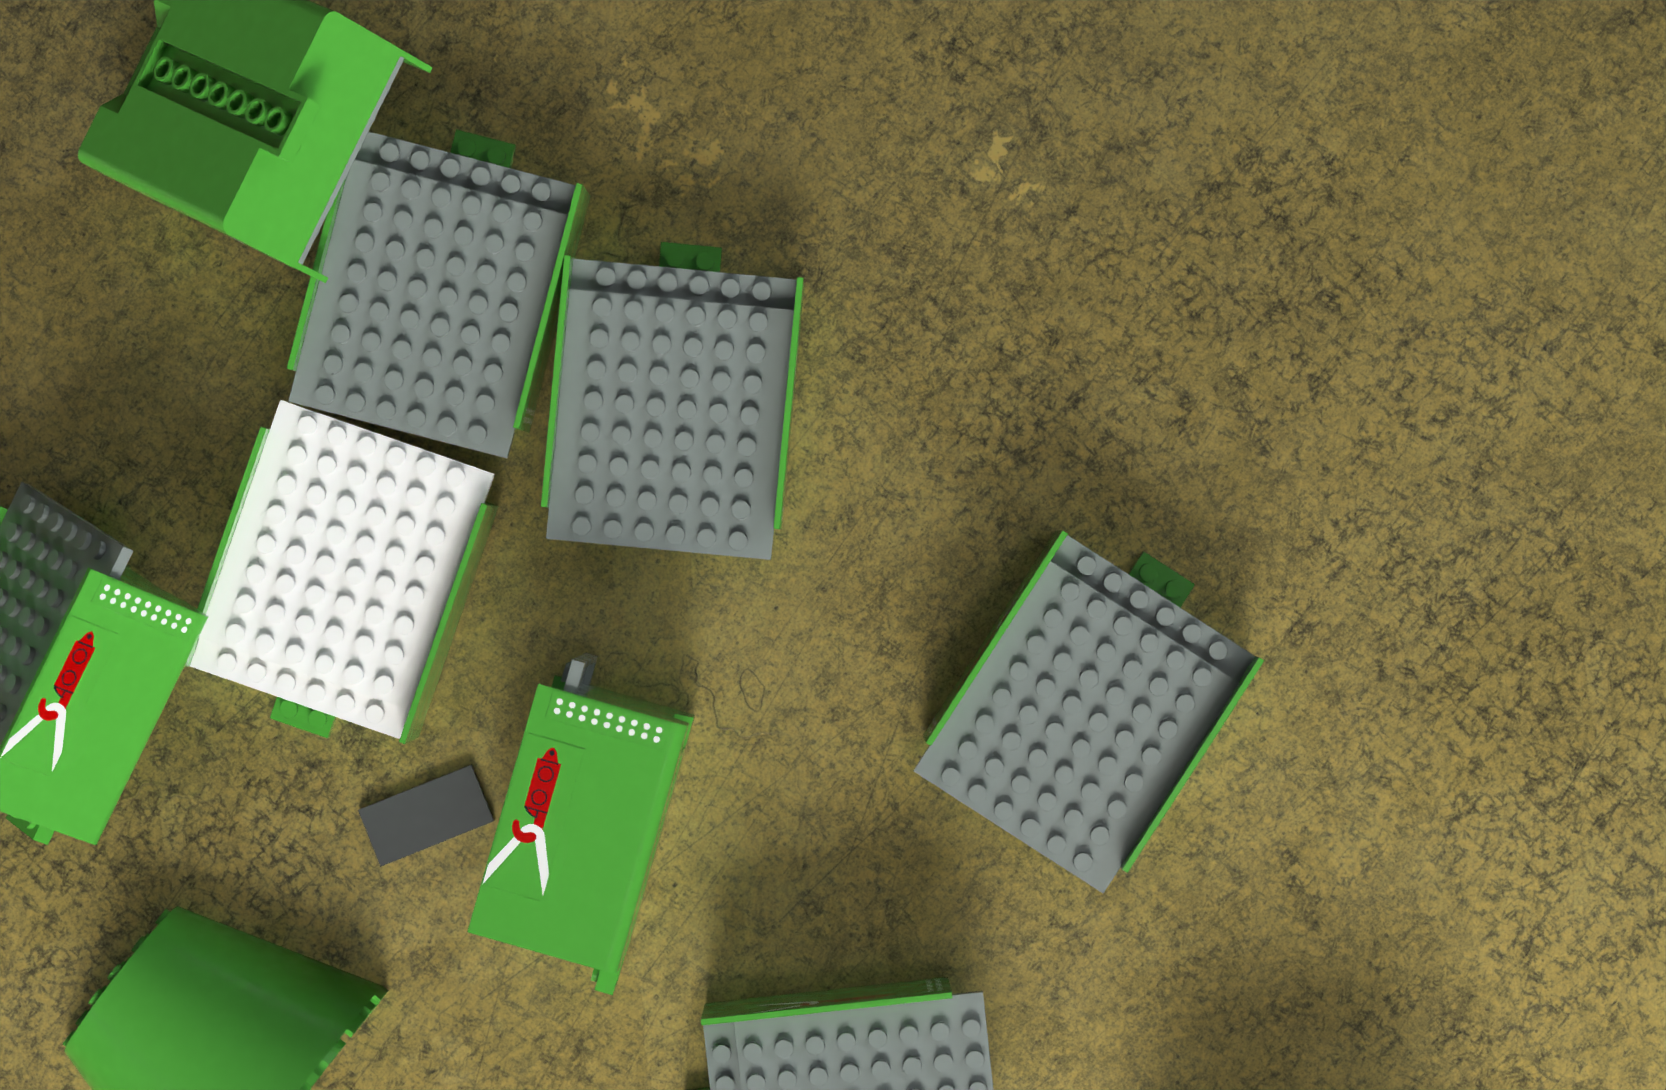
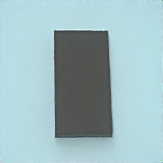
[358,764,495,867]

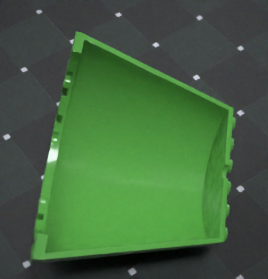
[62,906,389,1090]

